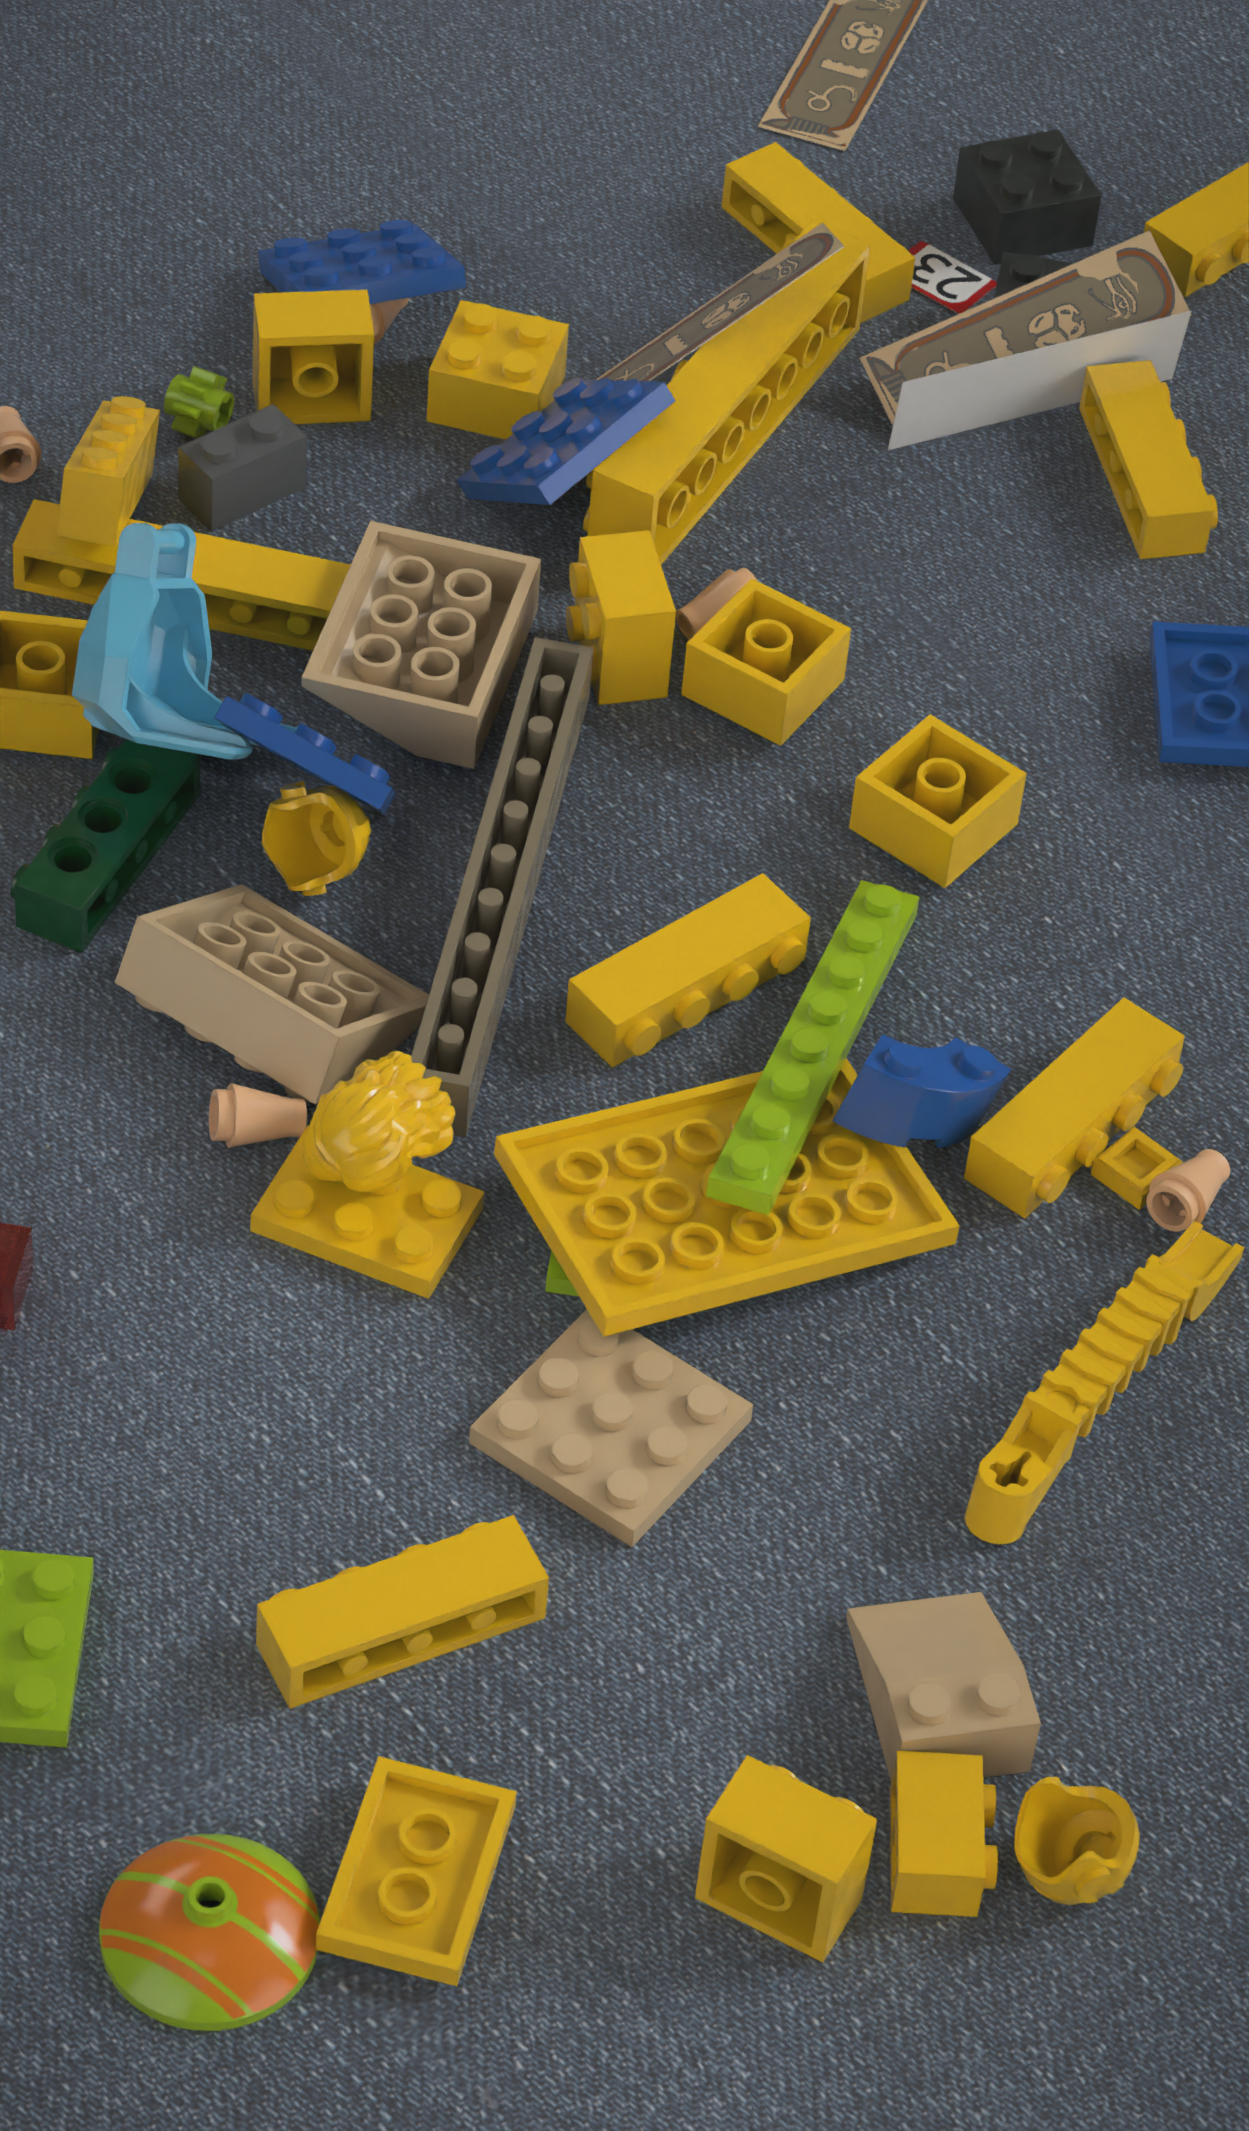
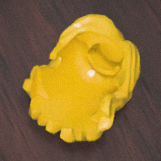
[304,1051,456,1192]

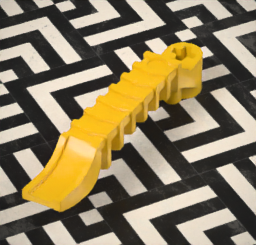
[964,1220,1245,1544]

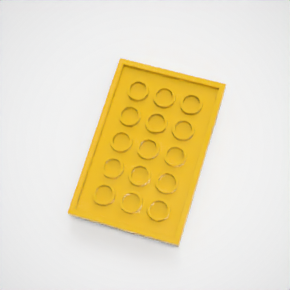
[494,1058,960,1337]

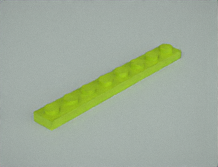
[706,880,920,1215]

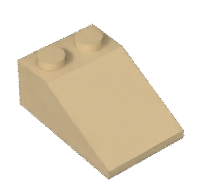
[846,1592,1041,1780]

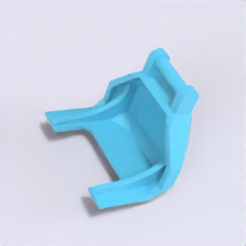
[72,523,297,760]

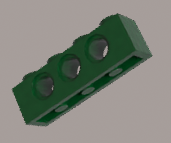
[10,739,200,953]

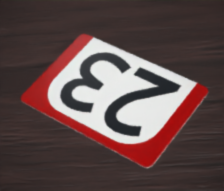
[908,241,997,314]

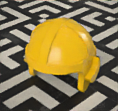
[262,781,371,896]
[1014,1777,1140,1905]

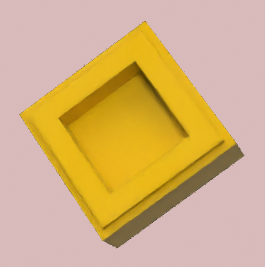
[1090,1127,1183,1210]

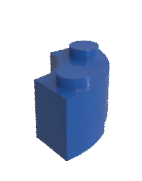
[832,1034,1011,1148]

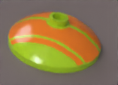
[99,1834,320,2031]

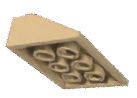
[301,521,541,769]
[115,884,429,1104]

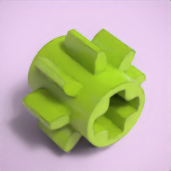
[164,366,234,438]

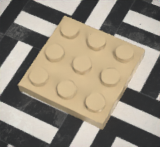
[469,1309,753,1547]

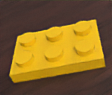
[250,1125,485,1299]
[316,1756,517,1986]

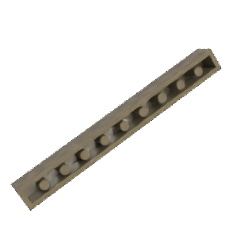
[411,637,594,1138]

